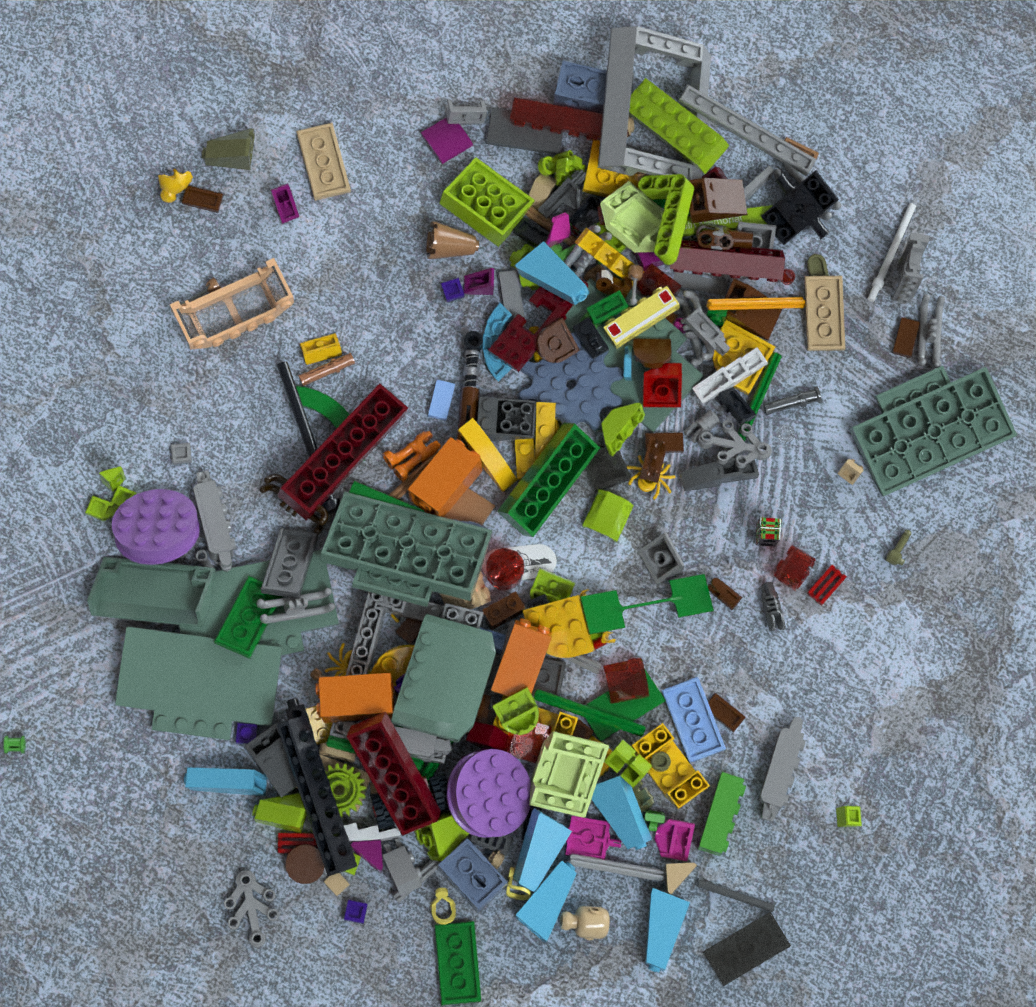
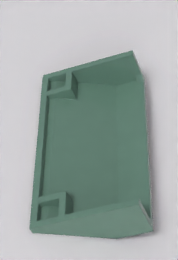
[87,557,216,627]

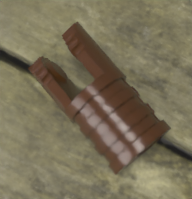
[708,577,743,611]

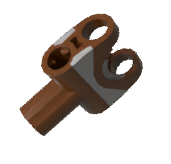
[696,224,753,250]

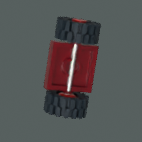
[370,773,449,829]

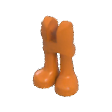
[382,431,441,482]

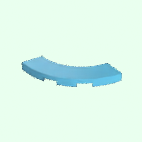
[482,303,514,382]

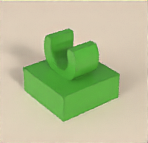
[644,810,665,831]

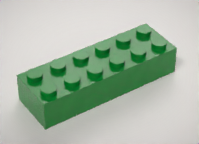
[497,422,600,537]

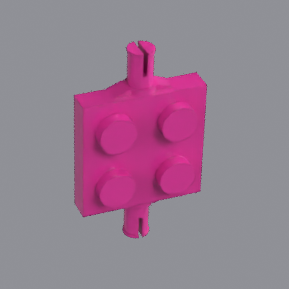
[565,816,622,859]

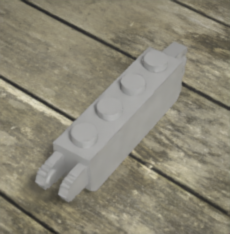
[193,471,236,572]
[758,717,806,822]
[342,718,452,760]

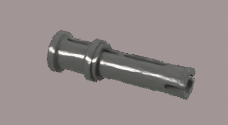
[763,386,822,415]

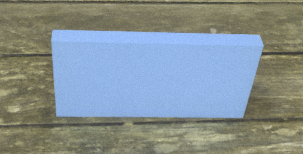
[662,677,726,763]

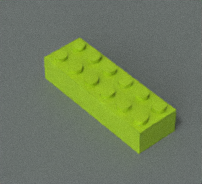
[629,78,729,174]

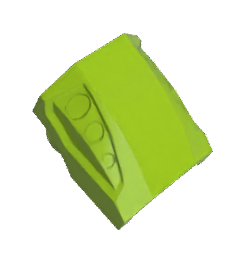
[582,489,634,542]

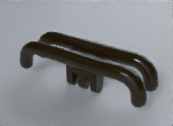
[259,474,328,535]

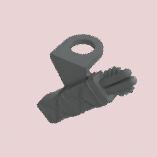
[538,170,586,219]

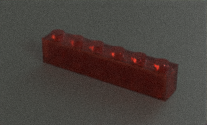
[510,97,603,141]

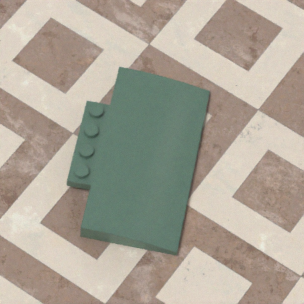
[565,278,704,433]
[849,366,1017,497]
[321,492,493,607]
[179,550,339,656]
[115,626,283,740]

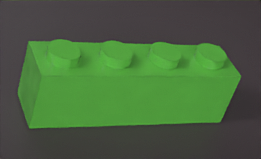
[698,772,746,856]

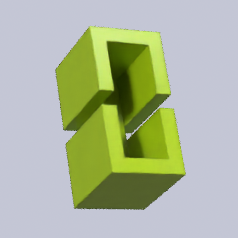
[604,740,652,788]

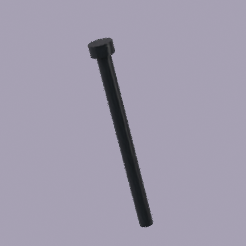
[277,361,340,514]

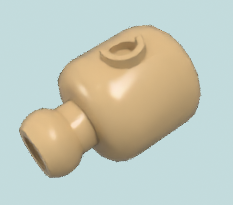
[560,906,610,940]

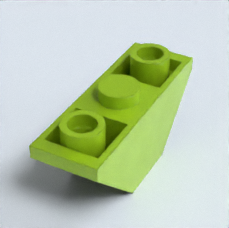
[601,403,645,457]

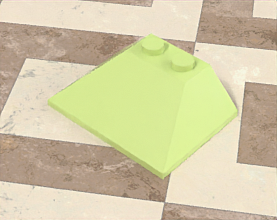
[600,181,685,253]
[529,731,609,818]

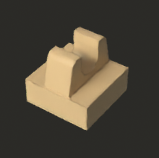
[838,459,864,485]

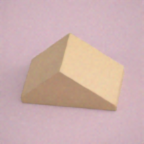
[529,174,556,210]
[664,863,697,895]

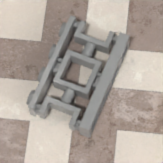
[893,232,930,304]

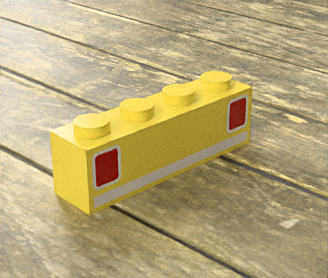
[603,286,680,349]

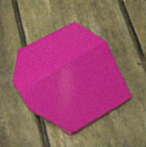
[546,212,571,248]
[655,819,695,861]

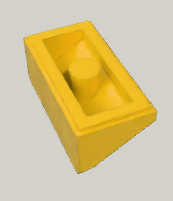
[299,333,342,365]

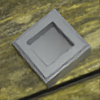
[171,443,192,465]

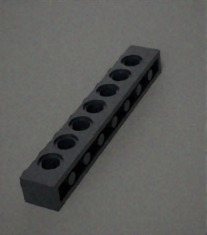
[277,715,357,876]

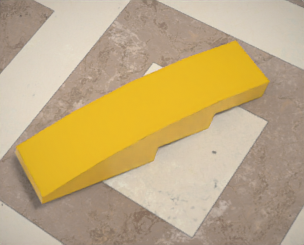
[575,227,646,286]
[457,418,517,492]

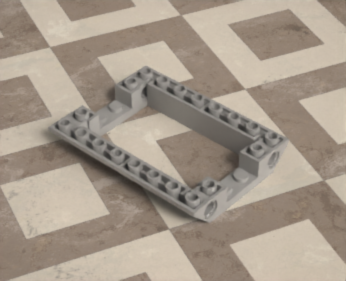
[598,26,711,180]
[330,592,484,764]

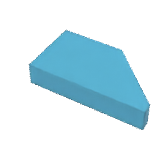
[623,345,632,381]

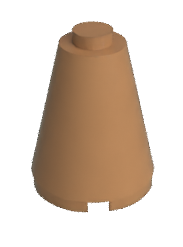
[426,221,479,259]

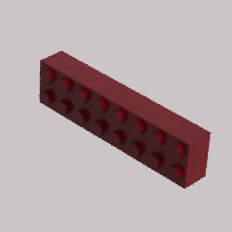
[277,383,408,521]

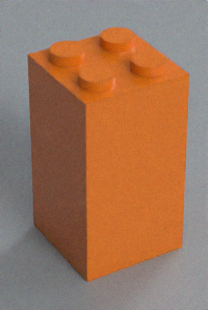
[408,437,483,517]
[491,618,552,697]
[316,673,395,723]

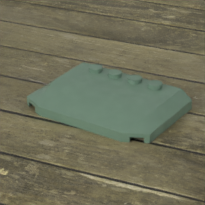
[391,614,496,742]

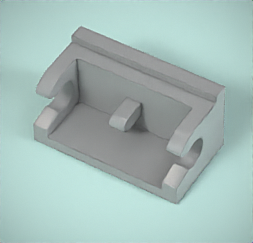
[445,100,487,124]

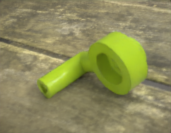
[538,150,573,176]
[509,244,535,269]

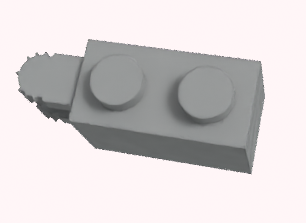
[382,838,423,896]

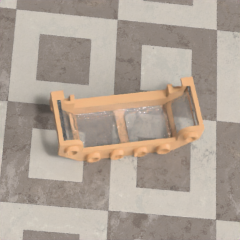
[170,258,294,350]

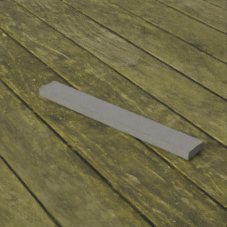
[678,85,817,176]

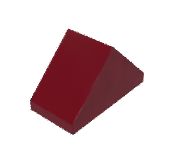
[466,722,509,751]

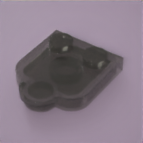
[585,443,631,492]

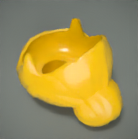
[158,169,193,203]

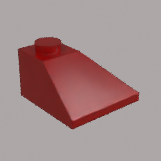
[643,363,682,408]

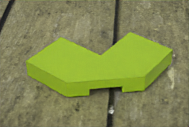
[85,485,136,521]

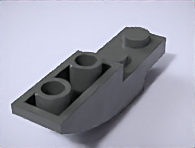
[680,458,759,491]

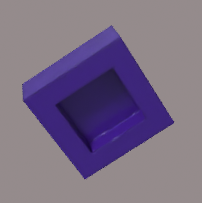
[441,278,465,302]
[236,723,257,744]
[344,900,368,924]

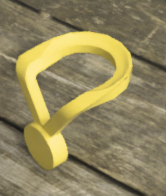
[506,867,531,900]
[430,888,456,925]

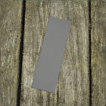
[672,272,728,296]

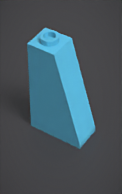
[515,241,589,305]
[184,767,267,796]
[591,775,652,850]
[513,808,572,892]
[515,861,577,943]
[645,888,690,973]

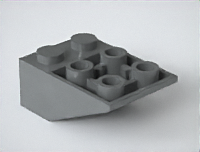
[477,397,536,441]
[245,723,297,798]

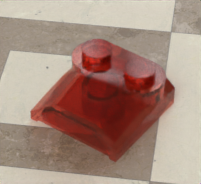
[603,658,649,704]
[504,722,552,763]

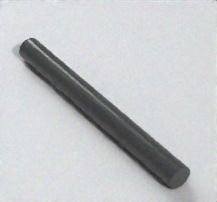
[697,880,775,912]

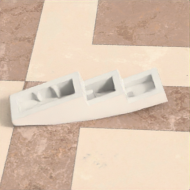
[692,347,769,404]
[344,823,401,843]

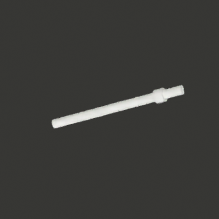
[867,203,916,302]

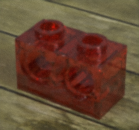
[637,263,681,297]

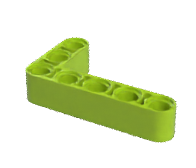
[638,174,694,265]

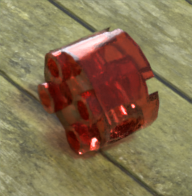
[774,545,816,591]
[486,548,524,591]

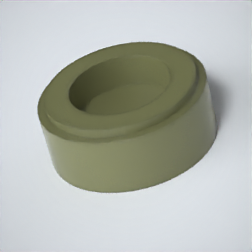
[651,752,671,772]

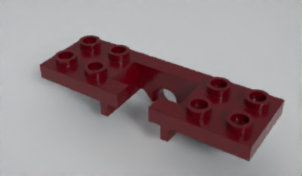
[488,279,588,373]

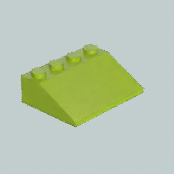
[439,157,535,247]

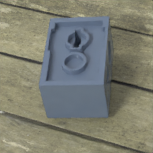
[553,61,607,117]
[438,838,508,913]

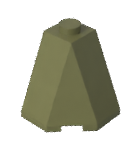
[202,128,255,170]

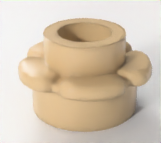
[488,850,505,869]

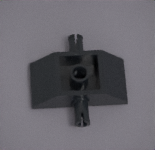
[761,170,839,245]

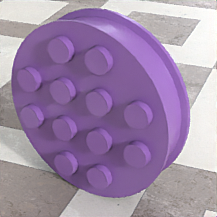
[112,489,200,565]
[447,749,531,838]

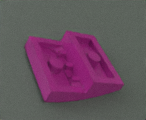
[421,118,473,164]

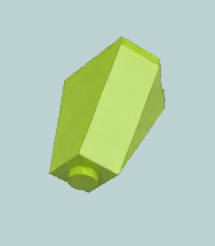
[252,793,307,833]
[414,810,469,861]

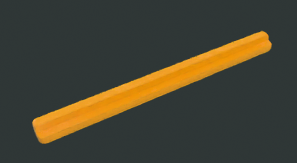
[706,297,806,310]

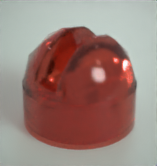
[780,269,795,285]

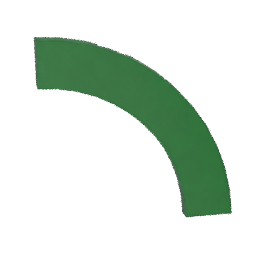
[289,386,365,461]

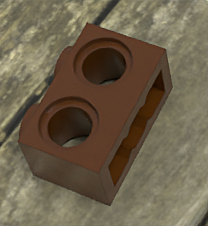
[482,591,525,631]

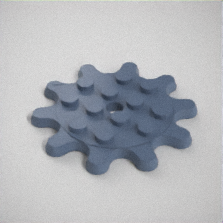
[518,332,624,431]

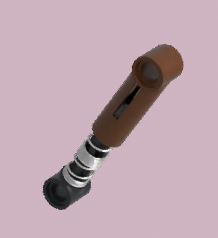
[457,331,483,451]

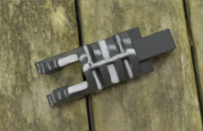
[761,582,786,631]

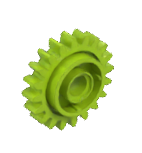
[325,763,367,817]

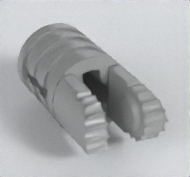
[684,410,720,443]

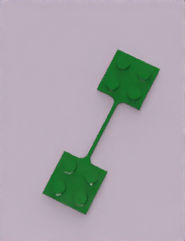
[580,574,714,635]

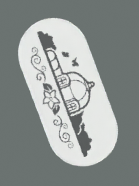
[482,544,557,582]

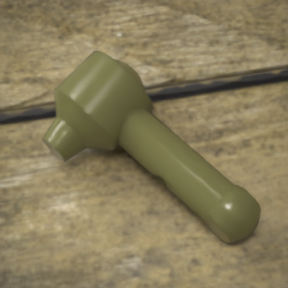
[886,530,912,566]

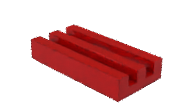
[807,564,847,606]
[278,833,318,854]

